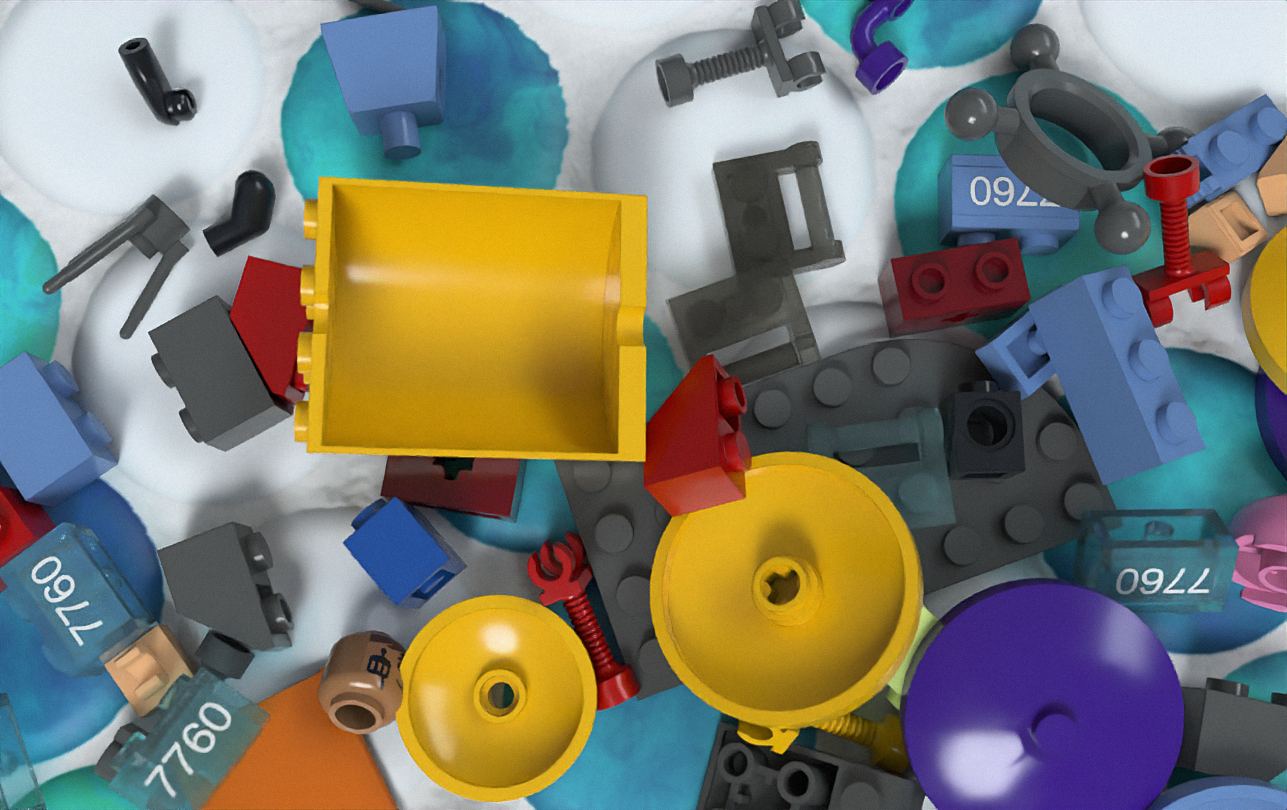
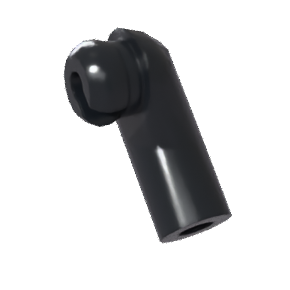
[118,37,197,126]
[202,170,276,257]

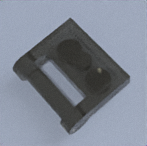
[711,141,846,286]
[665,257,821,385]

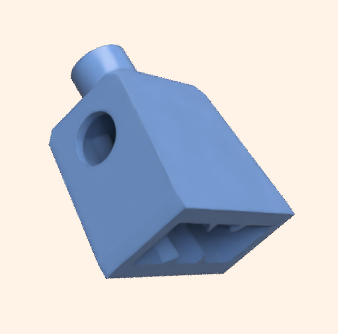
[320,5,447,160]

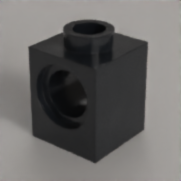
[939,381,1026,480]

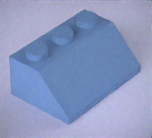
[1028,265,1206,485]

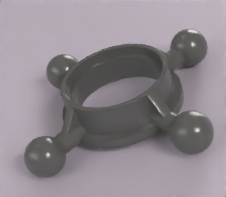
[944,23,1195,255]

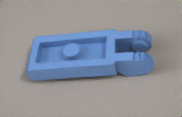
[1169,94,1287,210]

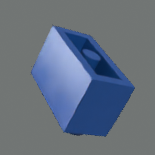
[342,496,467,609]

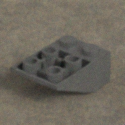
[697,722,925,810]

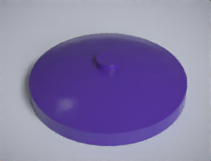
[900,578,1184,810]

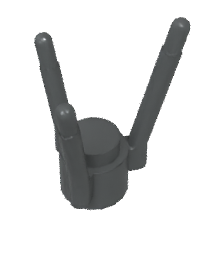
[42,194,190,340]

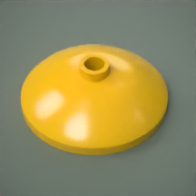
[395,595,597,802]

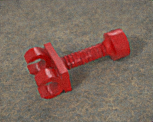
[1131,154,1231,329]
[527,531,641,711]

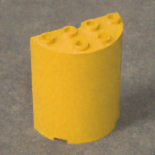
[294,176,648,462]

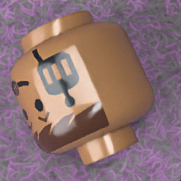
[317,631,407,734]

